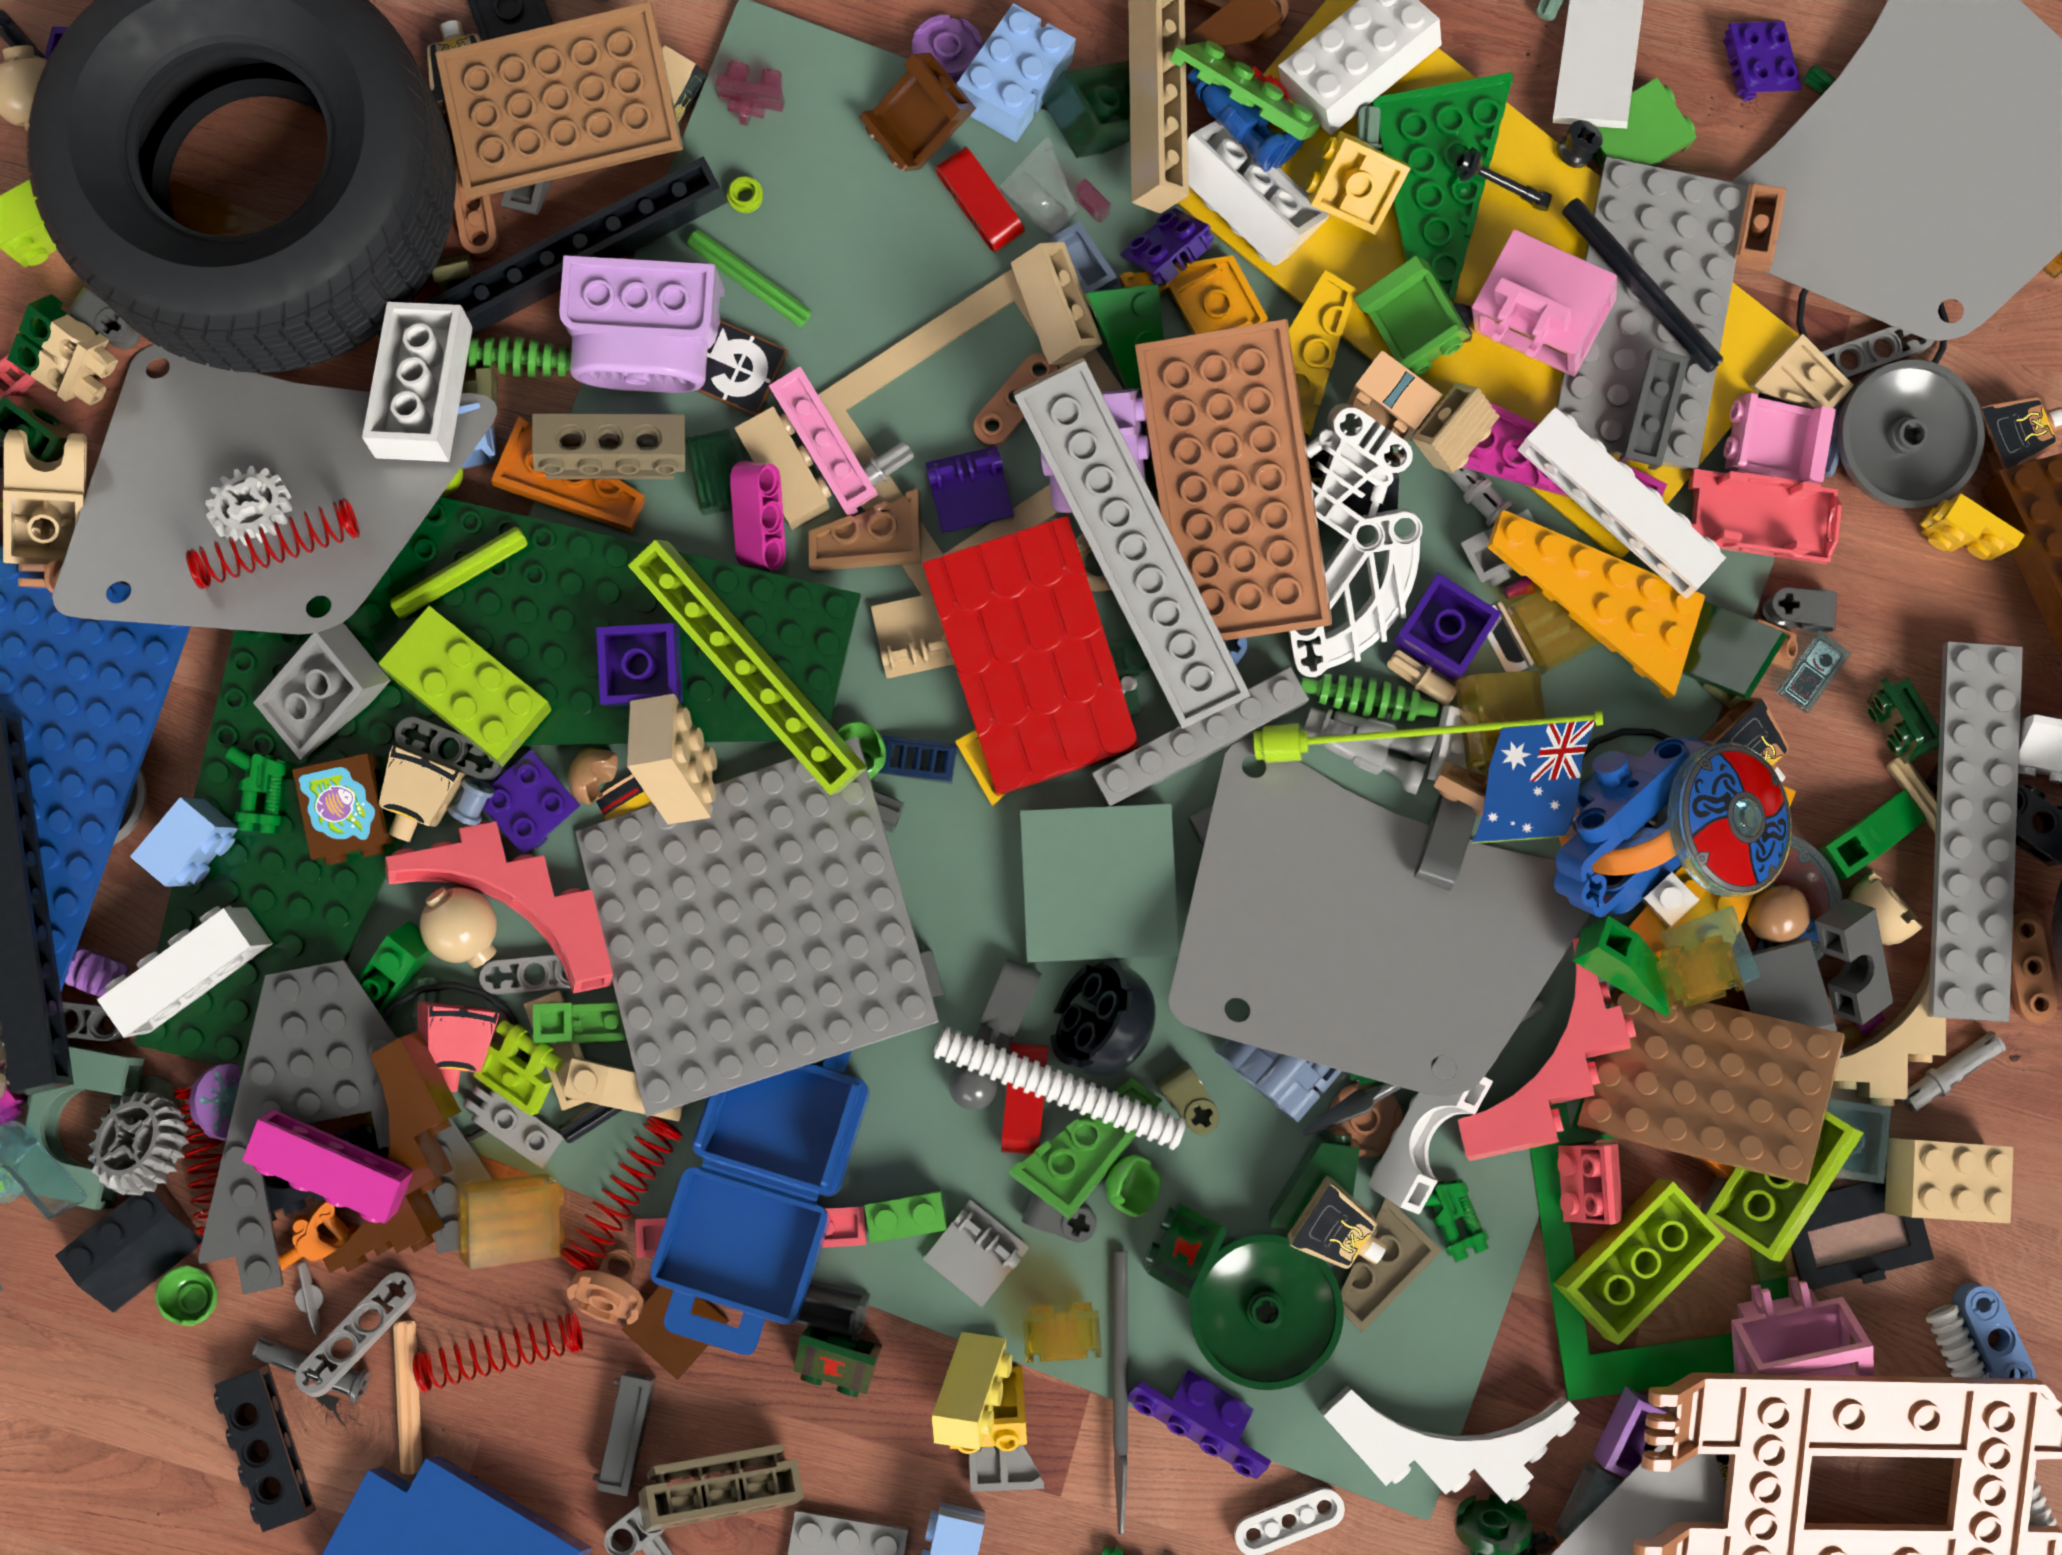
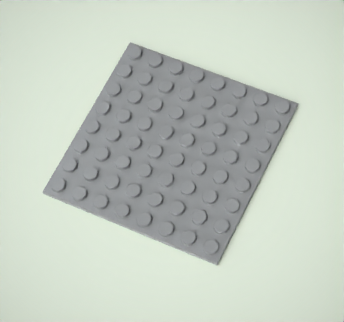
[575,737,940,1117]

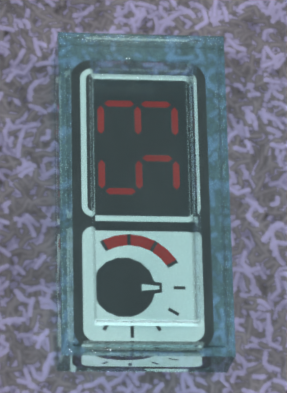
[1776,631,1851,713]

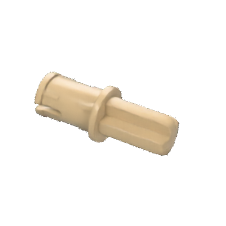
[1386,650,1459,706]

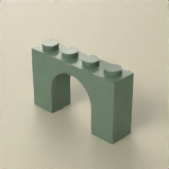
[11,1044,145,1210]

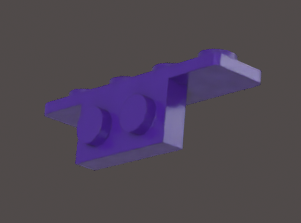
[1127,1369,1271,1479]

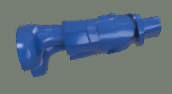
[1187,68,1306,172]

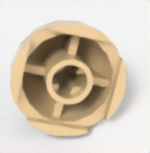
[1848,870,1924,945]

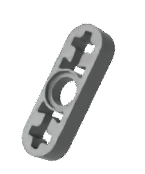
[395,717,502,780]

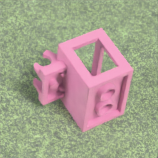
[1472,229,1617,377]
[1731,1276,1874,1376]

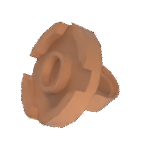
[567,1249,644,1324]

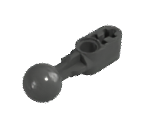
[949,958,1042,1110]

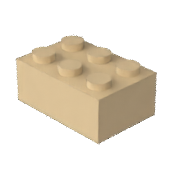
[627,694,717,825]
[1885,1138,2013,1224]

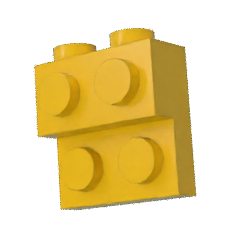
[1305,131,1411,235]
[1919,494,2025,561]
[950,1366,1027,1454]

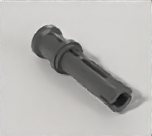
[252,1335,371,1404]

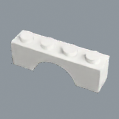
[1367,1056,1493,1214]

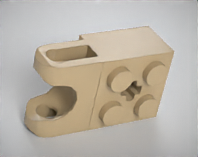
[3,429,87,564]

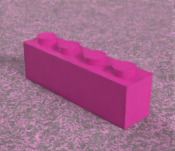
[242,1109,414,1224]

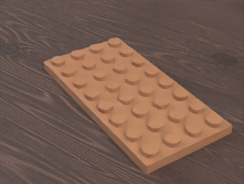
[1135,319,1333,640]

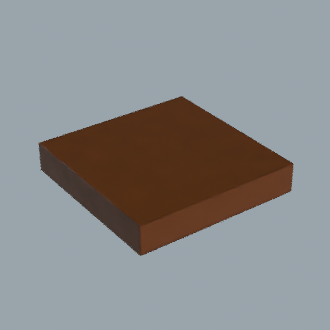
[621,1286,729,1380]

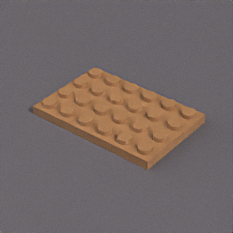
[435,1,683,199]
[1577,988,1845,1185]

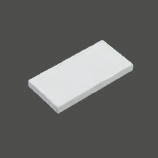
[1553,0,1644,129]

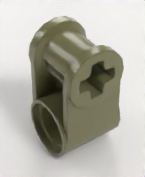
[1155,1061,1219,1135]

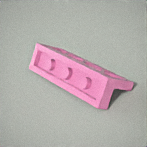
[769,366,878,517]

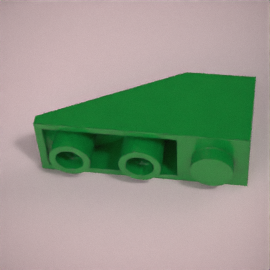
[1813,789,1927,881]
[1572,916,1678,1016]
[358,920,432,1015]

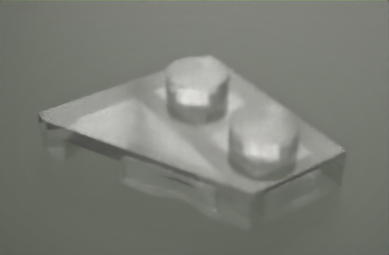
[999,137,1078,237]

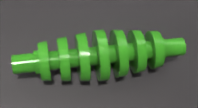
[467,336,571,378]
[1300,673,1438,721]

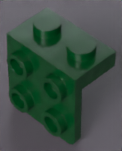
[1866,677,1940,765]

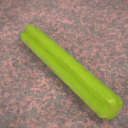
[390,527,528,618]

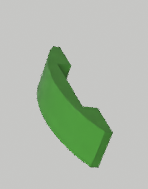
[533,1003,627,1044]

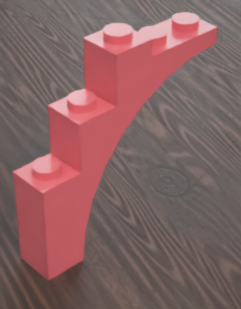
[385,820,613,994]
[1458,938,1636,1161]

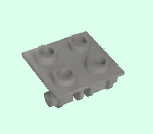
[923,1199,1030,1307]

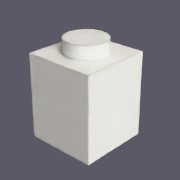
[1643,872,1699,928]

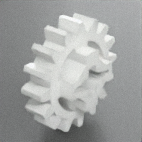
[205,466,292,546]

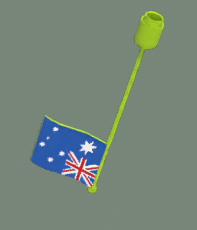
[1254,710,1603,843]

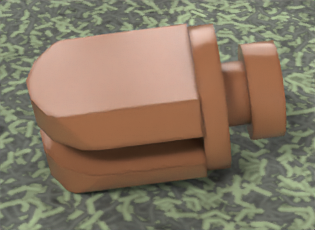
[18,560,64,593]

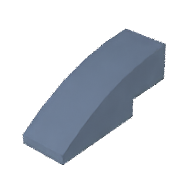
[1048,221,1121,329]

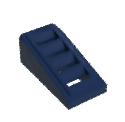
[878,736,958,784]

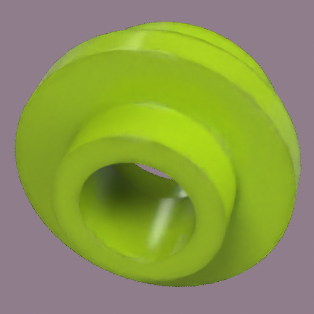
[726,176,764,213]

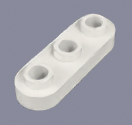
[1234,1487,1345,1555]

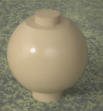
[0,45,47,132]
[420,887,497,968]

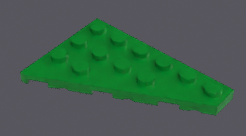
[1370,72,1513,303]

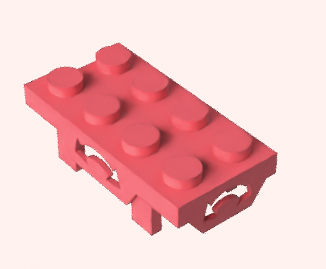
[1688,469,1842,564]

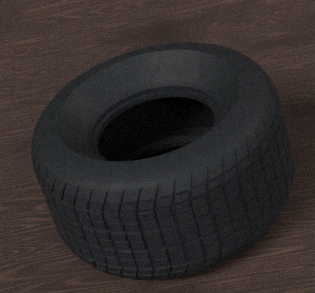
[27,0,456,373]

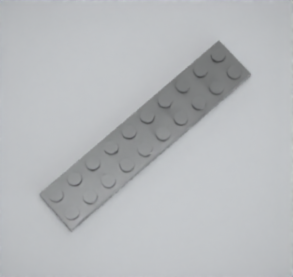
[1013,357,1251,729]
[1928,642,2023,1022]

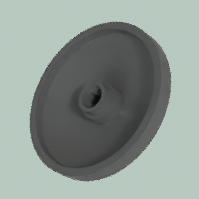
[1837,359,1985,509]

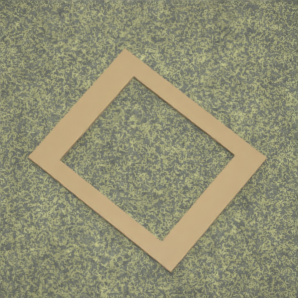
[818,269,1149,595]

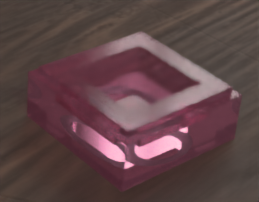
[1075,178,1111,223]

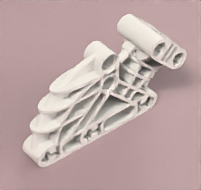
[1288,403,1423,677]

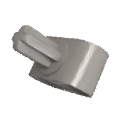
[604,1503,675,1555]

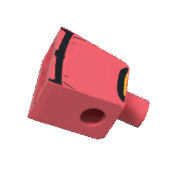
[417,1001,499,1092]

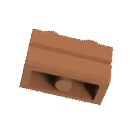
[1735,183,1787,272]

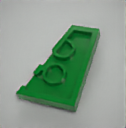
[1083,284,1164,389]

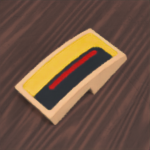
[596,774,654,821]

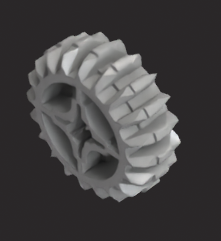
[88,1091,189,1196]

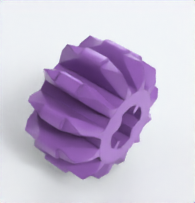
[65,946,130,997]

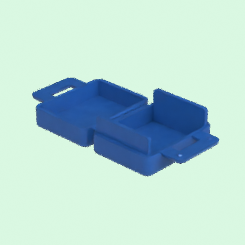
[650,1051,870,1355]

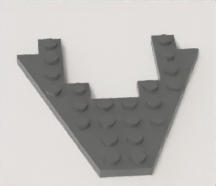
[198,960,505,1294]

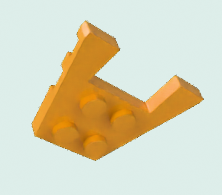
[1119,255,1268,335]

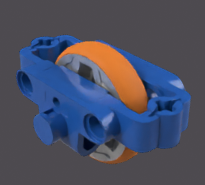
[1554,736,1718,917]

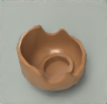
[568,748,618,805]
[1747,885,1811,944]

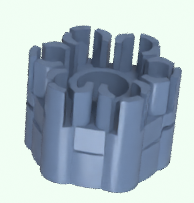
[1215,1012,1342,1123]

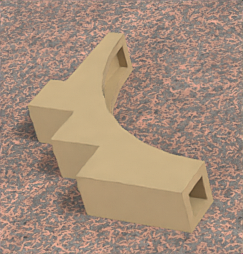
[1833,953,1952,1106]

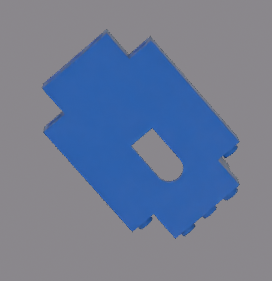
[322,1455,593,1555]

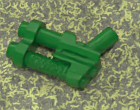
[225,746,287,834]
[1424,1179,1489,1262]

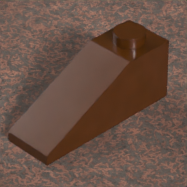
[1185,0,1284,48]

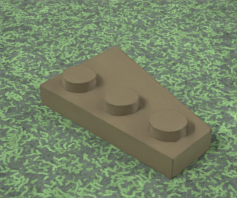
[1341,1198,1442,1332]

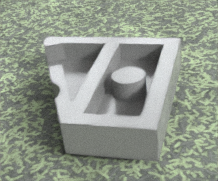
[969,1445,1044,1492]

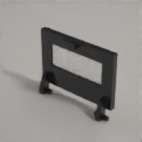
[1790,1163,1934,1290]

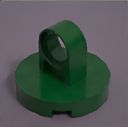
[1454,1494,1533,1555]

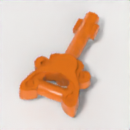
[279,1200,359,1271]

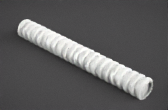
[933,1026,1186,1150]
[1925,1304,2057,1526]

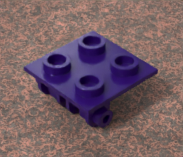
[1723,21,1802,102]
[1120,208,1214,287]
[925,446,1014,534]
[483,749,581,855]

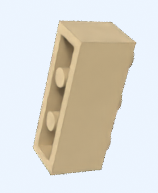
[1011,242,1103,365]
[734,407,832,530]

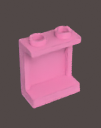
[1723,392,1836,484]

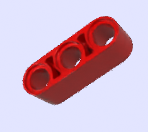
[934,146,1025,253]
[1001,1042,1049,1155]

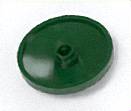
[1189,1233,1344,1390]

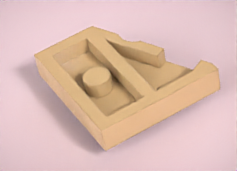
[1749,334,1854,409]

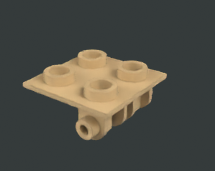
[871,593,954,679]

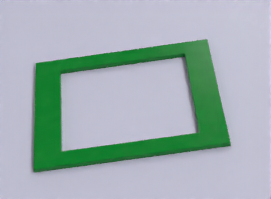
[1530,1100,1789,1401]

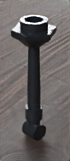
[1454,147,1552,211]

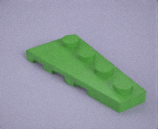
[1169,41,1321,141]
[1009,1078,1162,1220]

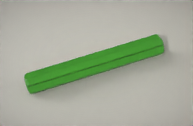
[687,229,812,328]

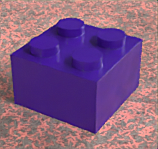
[1392,573,1502,682]
[596,623,683,707]

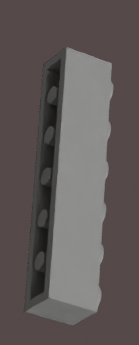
[1091,667,1309,807]

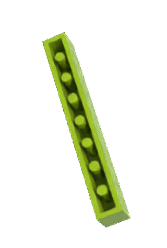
[628,540,868,796]

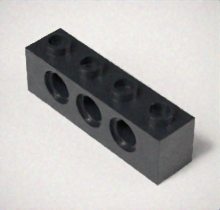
[1925,762,2062,867]
[214,1365,316,1533]

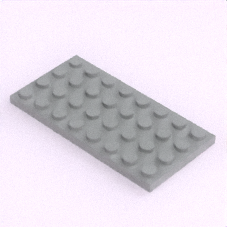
[1556,157,1748,471]

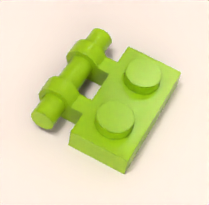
[473,1020,564,1116]

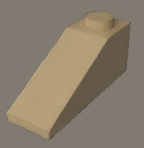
[562,1058,684,1121]

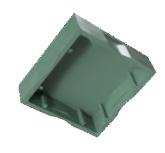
[1020,804,1179,964]

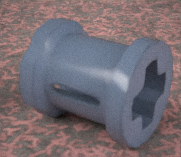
[448,776,495,826]

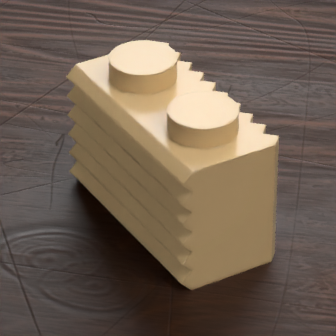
[1412,383,1500,474]

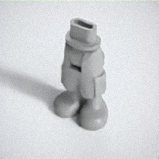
[1303,707,1437,795]

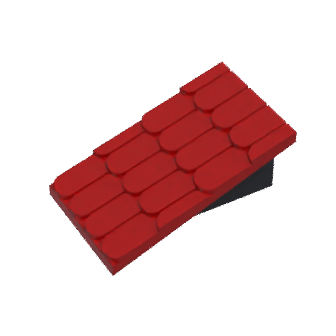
[922,516,1140,796]

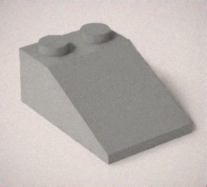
[253,623,391,760]

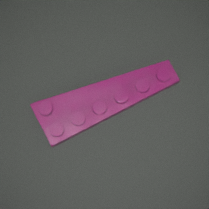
[1463,402,1667,498]

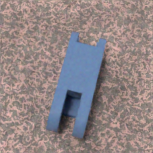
[1952,1282,2036,1379]

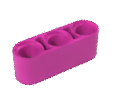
[730,461,786,571]

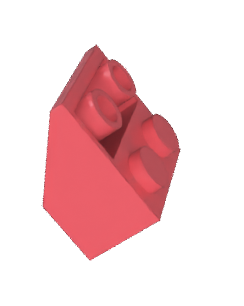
[1557,1143,1623,1224]

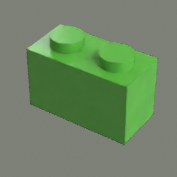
[864,1190,947,1243]

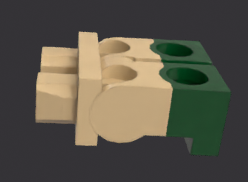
[7,294,118,406]

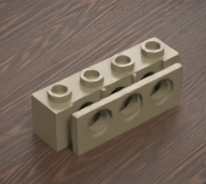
[532,414,685,480]
[638,1444,804,1533]

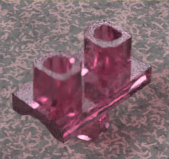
[715,60,785,126]

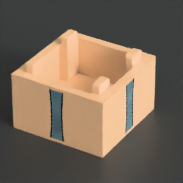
[1347,350,1442,443]

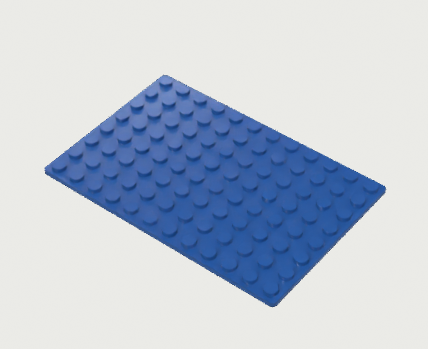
[0,547,191,1022]

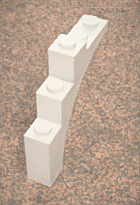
[1319,1385,1580,1503]

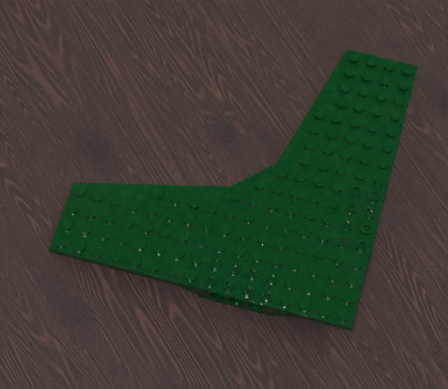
[134,497,861,1070]

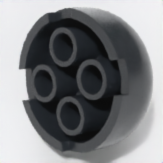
[1050,959,1156,1076]

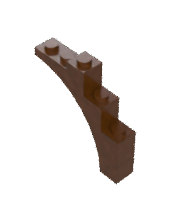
[323,1031,462,1273]

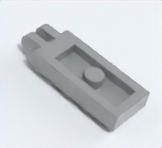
[463,1085,564,1169]

